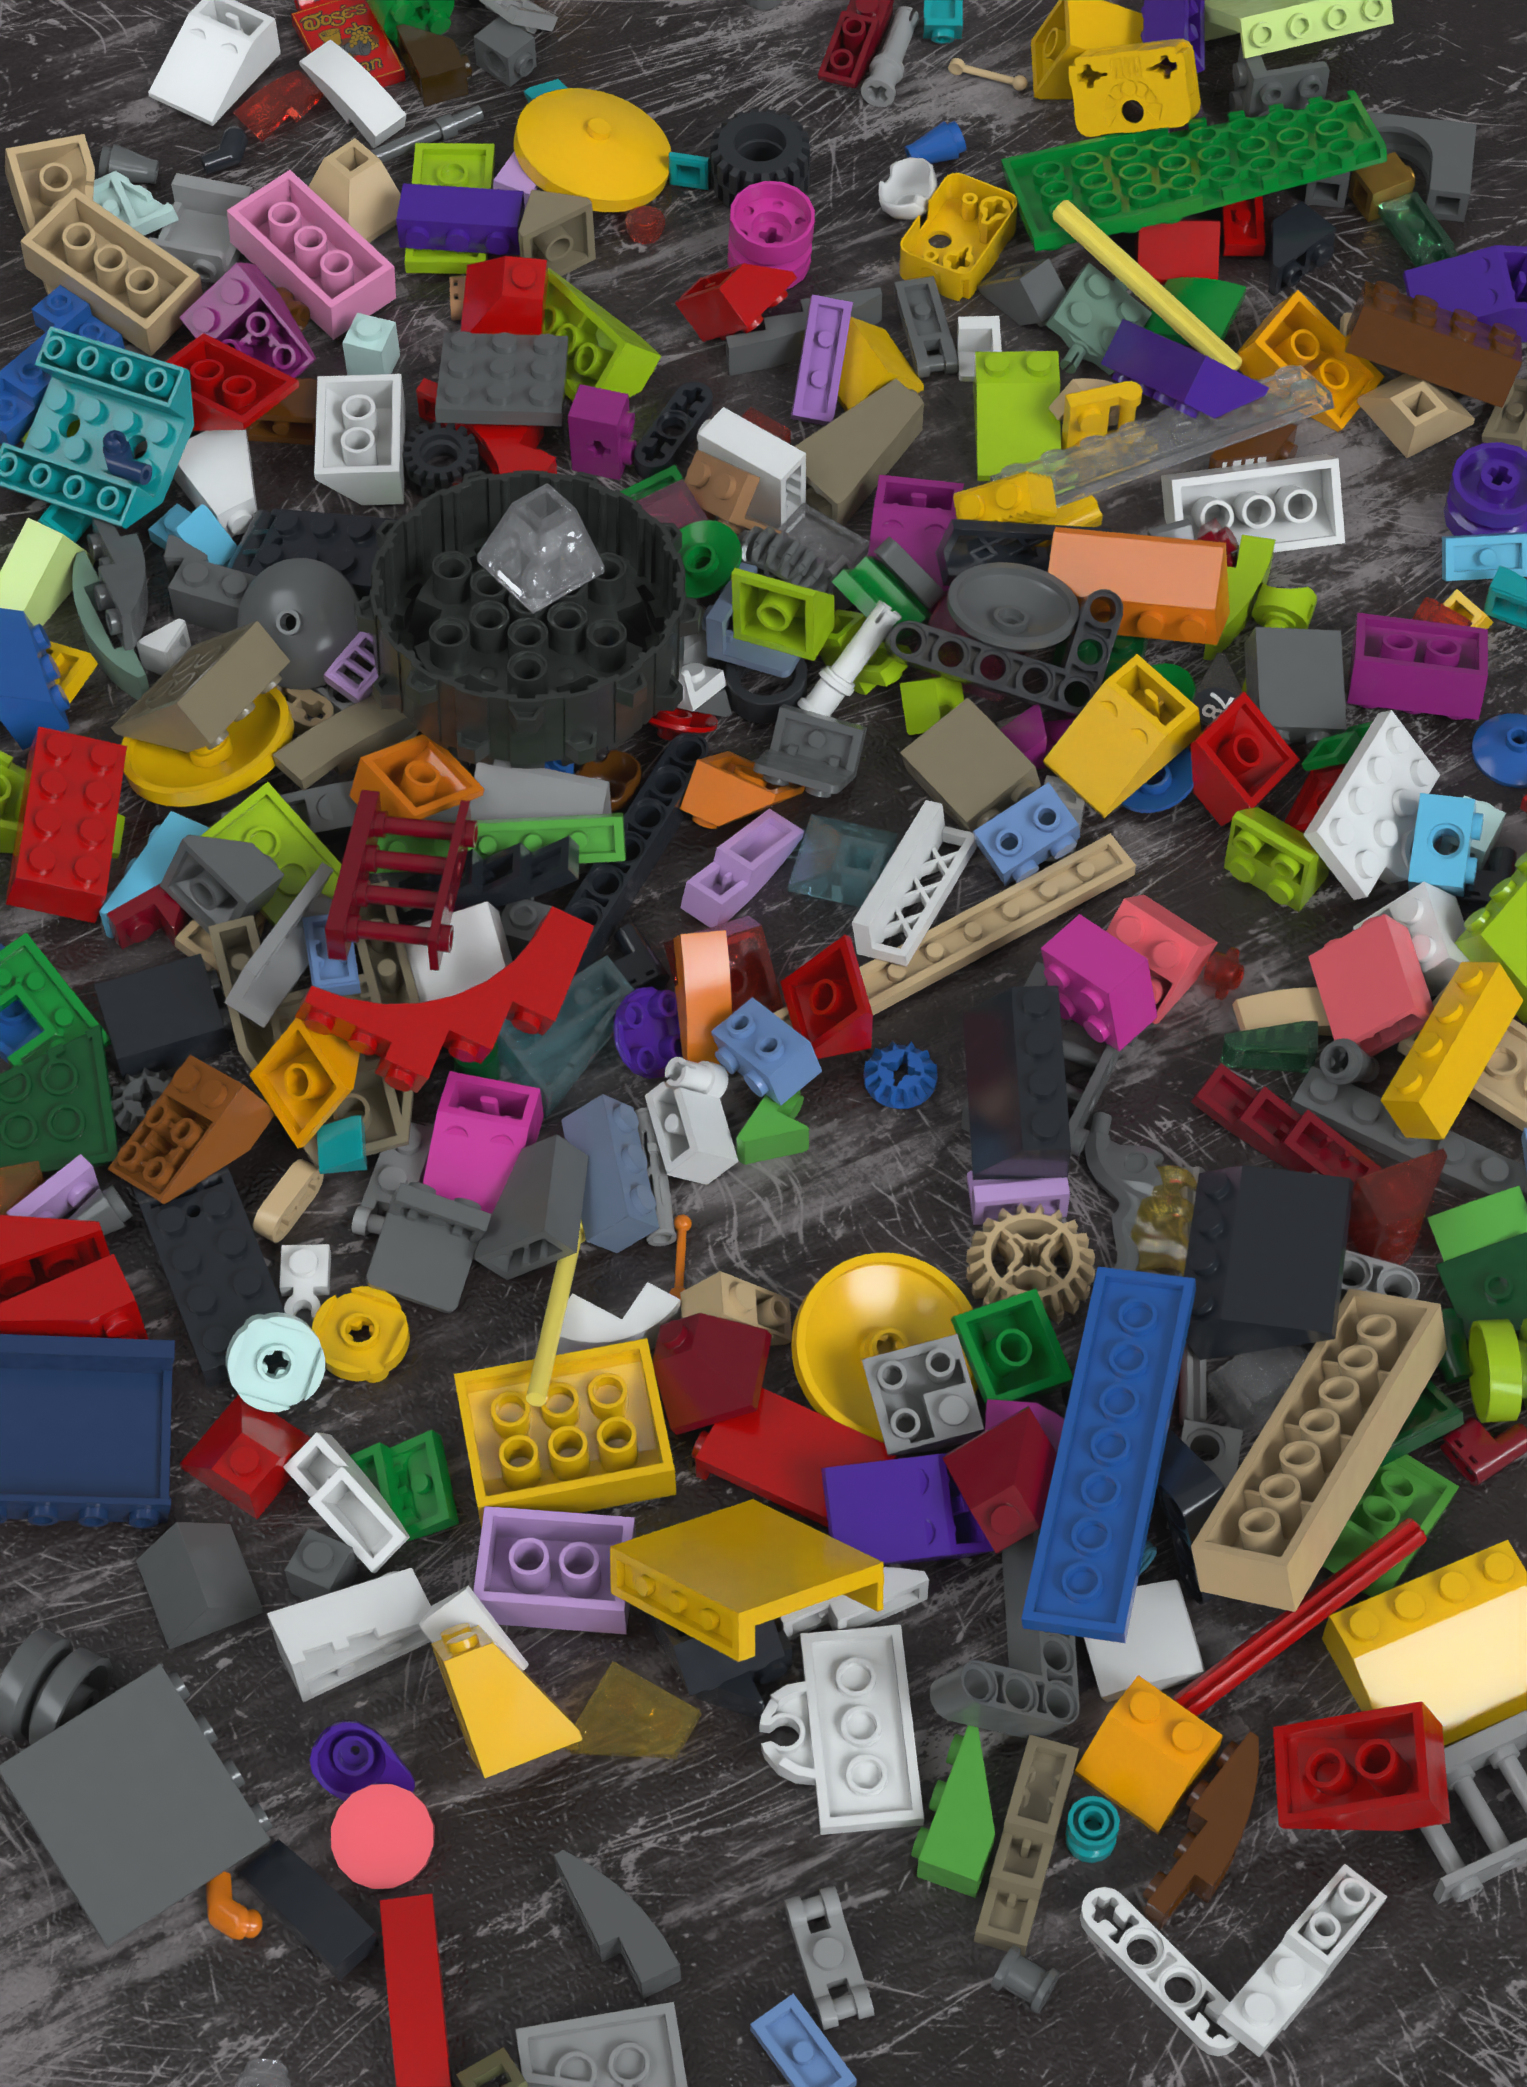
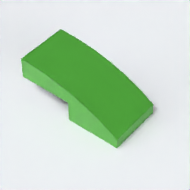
[1427,1186,1527,1262]

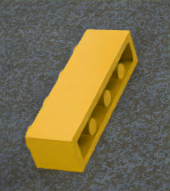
[1381,962,1523,1140]

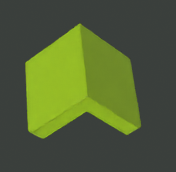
[899,676,964,735]

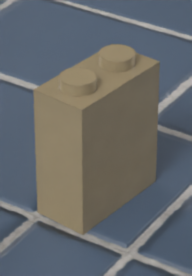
[900,698,1041,833]

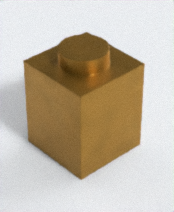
[1348,152,1415,222]

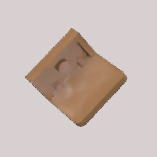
[678,450,789,535]

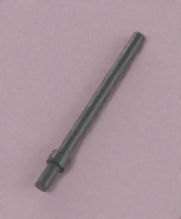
[302,105,484,186]

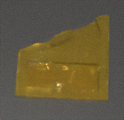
[564,1661,702,1759]

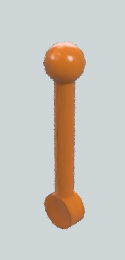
[669,1214,692,1301]

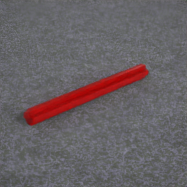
[1173,1518,1427,1716]

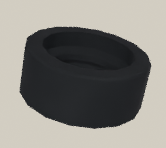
[726,658,807,724]

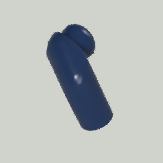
[103,430,152,485]

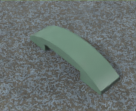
[72,550,149,700]

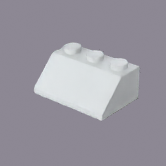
[314,374,406,505]

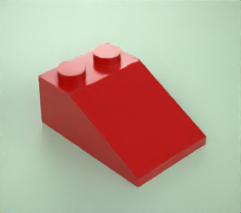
[165,333,299,431]
[0,1215,110,1303]
[0,1254,148,1339]
[1273,1701,1450,1831]

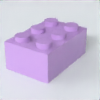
[473,1506,636,1634]

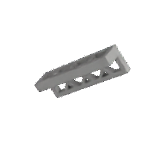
[224,862,334,1028]

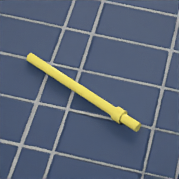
[526,1219,586,1406]

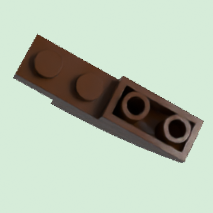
[1143,1731,1259,1930]

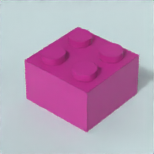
[1041,914,1157,1052]

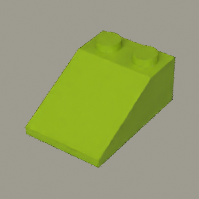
[973,351,1061,481]

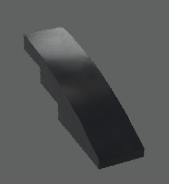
[397,836,579,921]

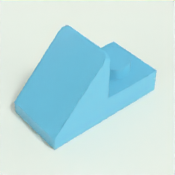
[148,504,238,567]

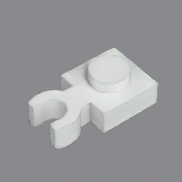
[279,1244,331,1320]

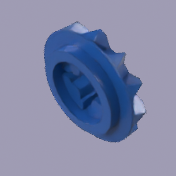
[864,1040,938,1109]

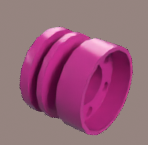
[727,181,815,290]

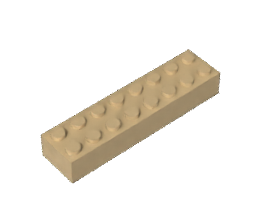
[1191,1288,1447,1612]

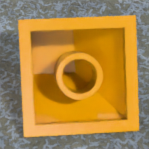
[250,1018,360,1148]

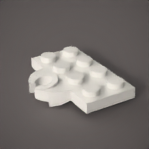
[1303,710,1440,900]
[759,1625,924,1835]

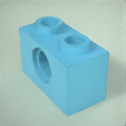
[1408,793,1484,897]

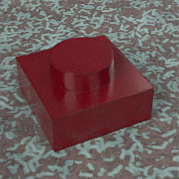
[1197,518,1239,567]

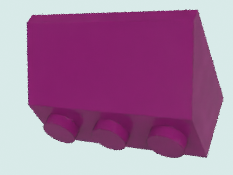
[1347,613,1488,720]

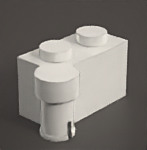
[645,1057,738,1185]

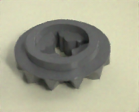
[112,1067,173,1134]

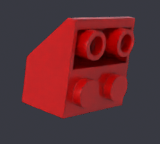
[675,263,797,342]

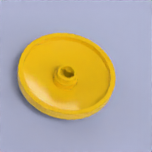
[513,88,671,212]
[121,687,294,807]
[791,1253,978,1443]

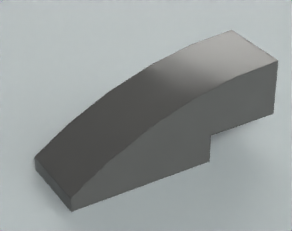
[554,1850,681,1999]

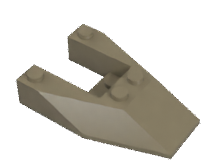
[208,880,420,1169]

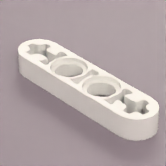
[1080,1887,1239,2056]

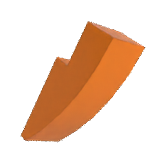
[673,930,732,1074]

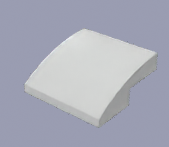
[1084,1580,1206,1703]

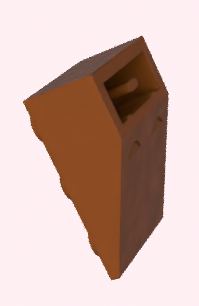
[108,1055,275,1204]

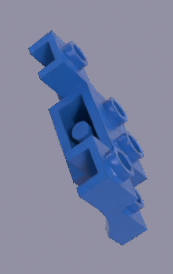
[0,285,125,446]

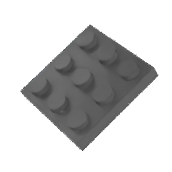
[435,331,568,426]

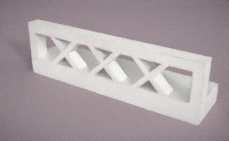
[852,800,977,966]

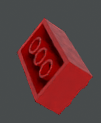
[5,726,127,923]

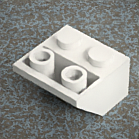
[1353,882,1470,997]

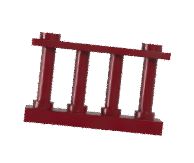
[325,790,479,971]

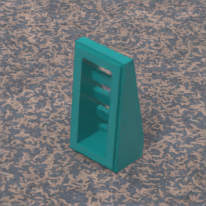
[1483,566,1527,629]

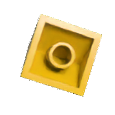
[837,317,924,412]

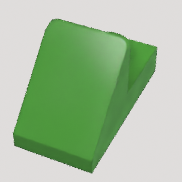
[736,1090,809,1165]

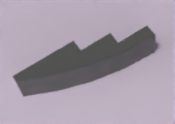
[726,287,882,376]

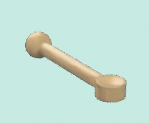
[948,58,1028,91]

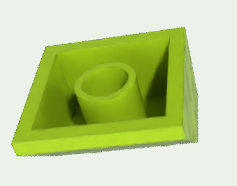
[731,568,834,661]

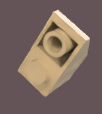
[680,1271,792,1346]

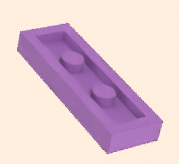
[791,294,853,426]

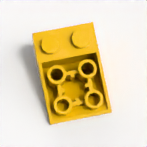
[1043,654,1201,818]

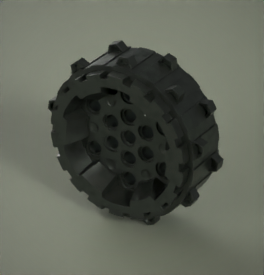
[355,470,701,769]

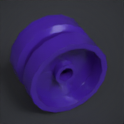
[1443,442,1527,536]

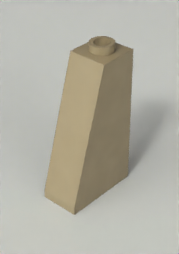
[794,379,924,531]

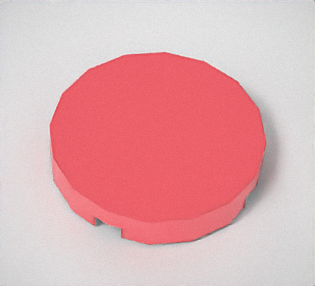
[331,1784,435,1889]

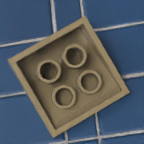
[111,621,290,752]

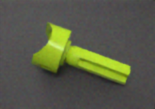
[1241,581,1317,694]

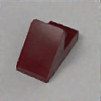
[106,883,191,951]

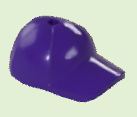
[310,1720,415,1802]

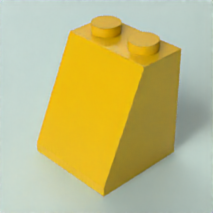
[1031,0,1144,99]
[431,1623,582,1778]

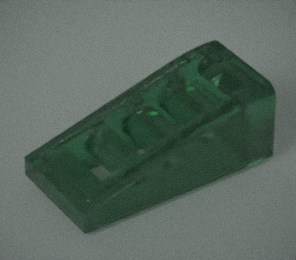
[1220,1020,1318,1073]

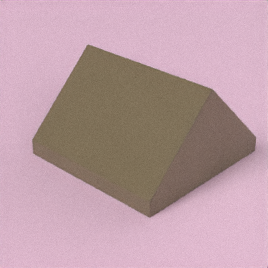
[518,189,596,276]

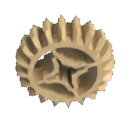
[966,1203,1095,1325]

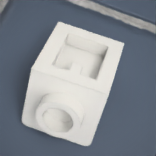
[677,663,727,711]

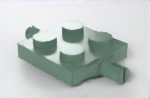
[1046,263,1152,375]

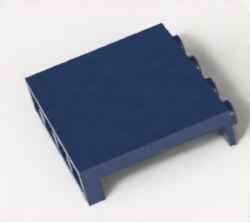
[0,1334,175,1528]

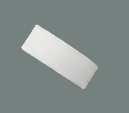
[556,1282,681,1355]

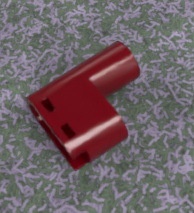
[1440,1417,1527,1486]

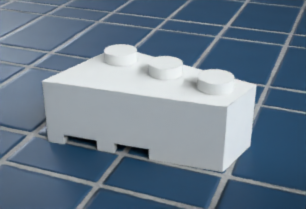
[267,1568,431,1702]

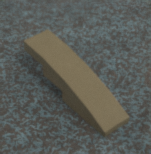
[273,696,417,790]
[973,1734,1079,1956]

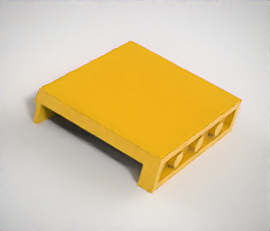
[610,1499,884,1662]

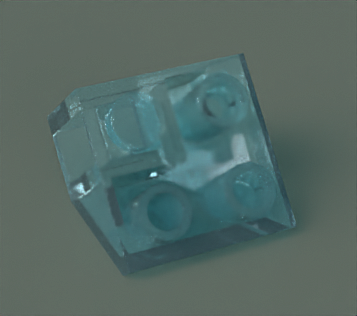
[788,814,897,907]

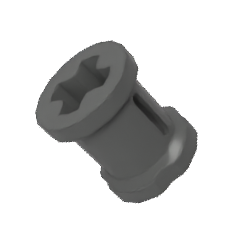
[991,1945,1060,2014]

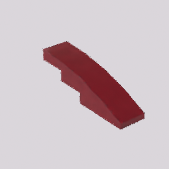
[1190,1063,1381,1205]

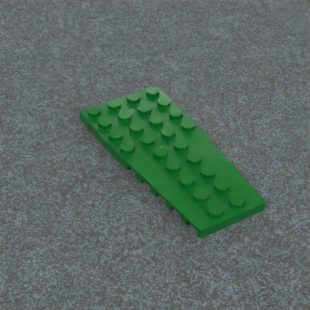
[1001,90,1387,252]

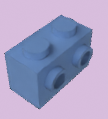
[973,782,1080,886]
[711,997,822,1106]

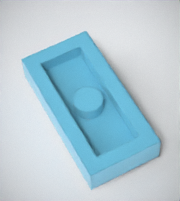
[1442,532,1527,581]

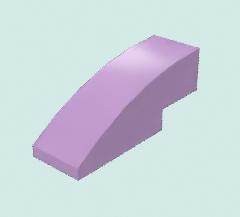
[680,809,804,931]

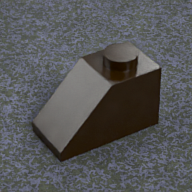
[396,24,472,107]

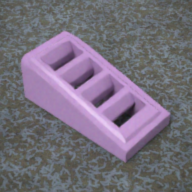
[323,631,378,704]

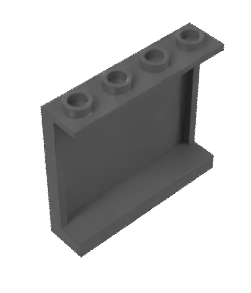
[0,1664,273,1950]

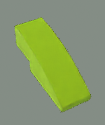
[1203,535,1276,660]

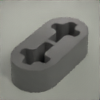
[873,536,945,609]

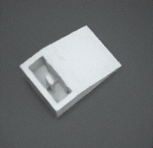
[148,0,281,126]

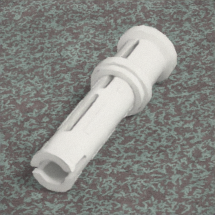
[797,600,902,717]

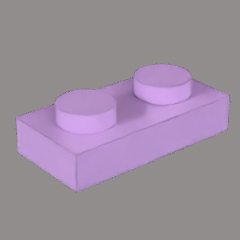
[6,1154,100,1219]

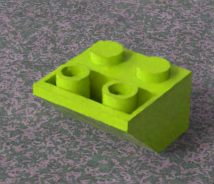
[1224,807,1330,912]

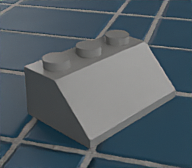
[470,759,612,874]

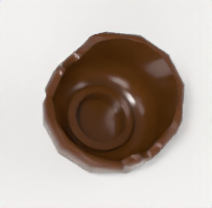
[575,750,641,813]

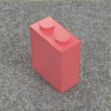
[1308,914,1434,1056]

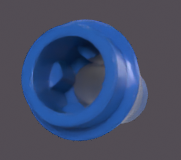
[905,121,966,164]

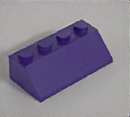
[1101,319,1269,419]

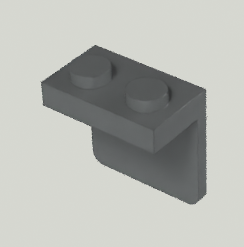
[1229,45,1330,118]
[753,704,867,798]
[365,1182,492,1313]

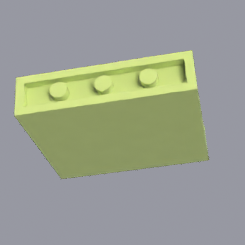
[1205,0,1394,58]

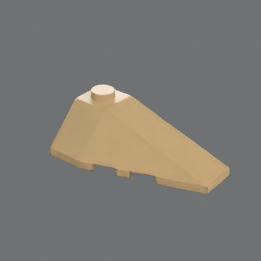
[5,134,95,295]

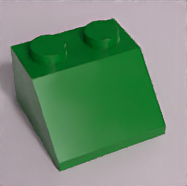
[951,1288,1074,1404]

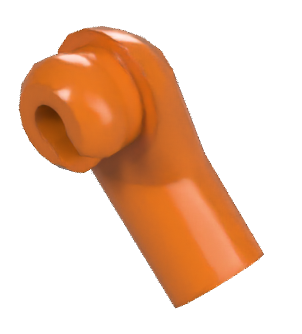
[206,1872,263,1940]

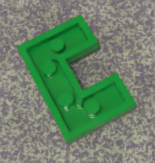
[0,932,111,1068]

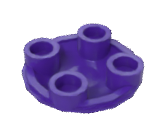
[613,987,683,1079]

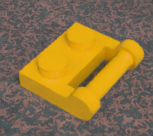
[1061,381,1142,462]

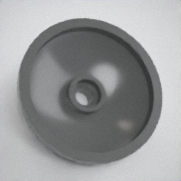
[237,558,361,690]
[947,562,1079,652]

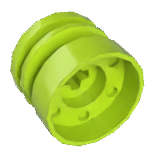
[1468,1318,1527,1423]

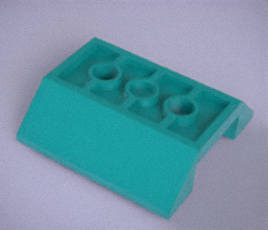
[0,326,194,529]

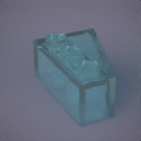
[496,955,634,1119]

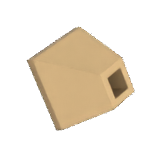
[308,138,401,243]
[1357,373,1475,458]

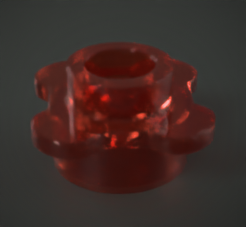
[1204,947,1245,1000]

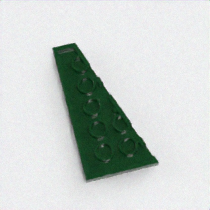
[0,1024,119,1182]

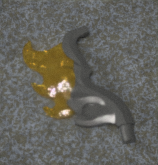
[1085,1112,1197,1285]

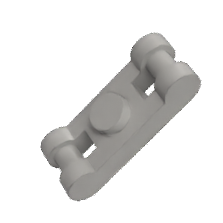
[784,1885,874,2031]

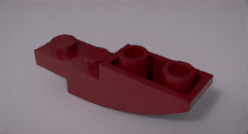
[817,0,894,89]

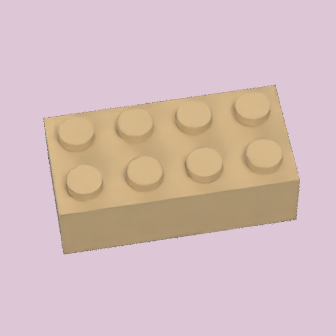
[20,188,203,356]

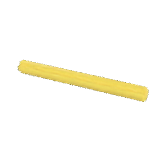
[1052,200,1242,371]

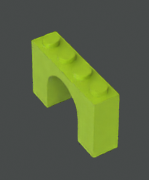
[1455,852,1527,1023]

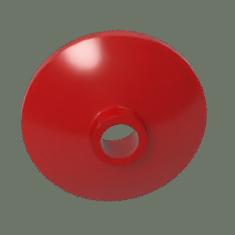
[647,708,718,741]

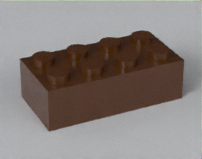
[1345,281,1522,408]

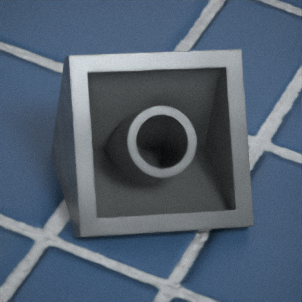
[136,1522,264,1650]

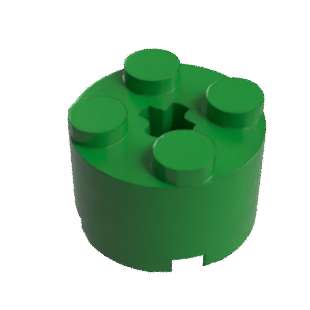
[366,0,454,47]

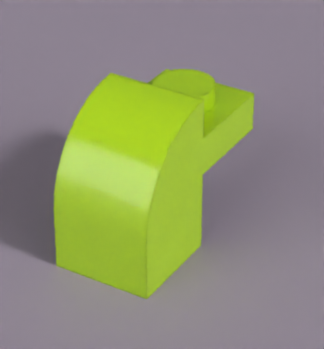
[819,609,912,695]

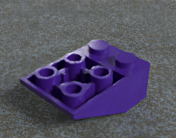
[1403,245,1527,342]
[821,1453,994,1565]

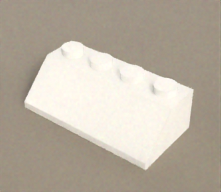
[1161,454,1345,558]

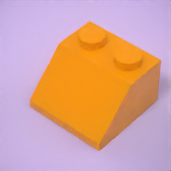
[1074,1675,1223,1835]

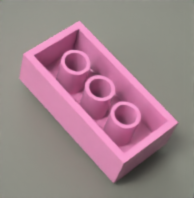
[227,170,396,340]

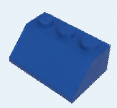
[0,608,70,750]

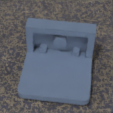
[702,562,801,678]

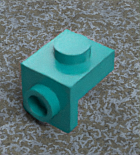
[923,0,963,44]

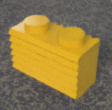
[953,471,1058,524]

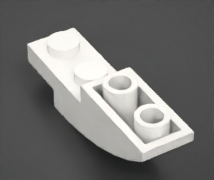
[1216,1864,1387,2057]

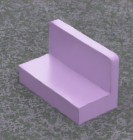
[967,1171,1070,1225]

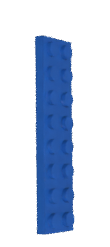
[1021,1267,1196,1643]

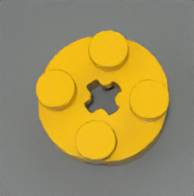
[312,1286,410,1383]

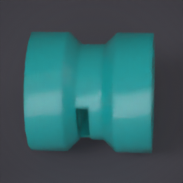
[1064,1796,1120,1863]

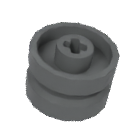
[0,1628,113,1745]

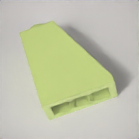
[0,518,96,626]

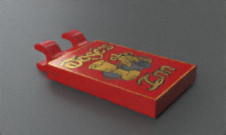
[291,0,406,88]

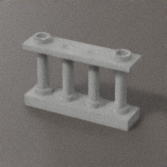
[1420,1710,1527,1904]

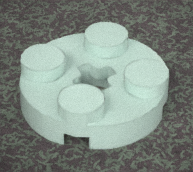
[226,1312,325,1412]

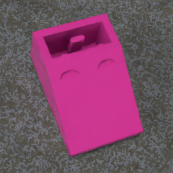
[423,1071,544,1216]

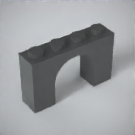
[1304,111,1477,222]

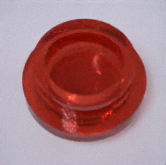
[625,206,665,244]

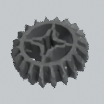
[737,526,835,594]

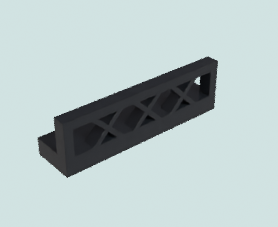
[935,519,1112,586]

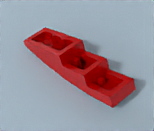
[380,1893,452,2087]

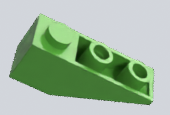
[911,1725,995,1898]

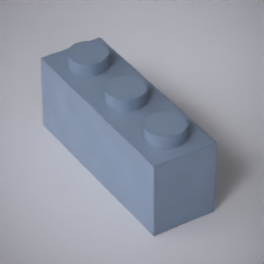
[561,1094,659,1253]

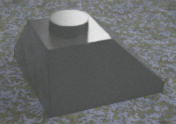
[160,835,284,935]

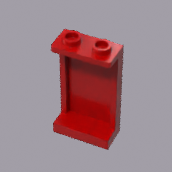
[692,1388,899,1527]

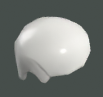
[879,157,938,220]

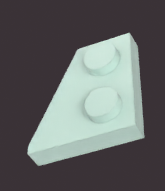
[93,171,179,236]

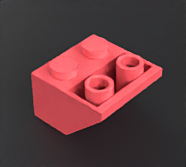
[1106,894,1218,1024]

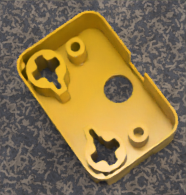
[1068,38,1201,137]
[899,173,1018,301]

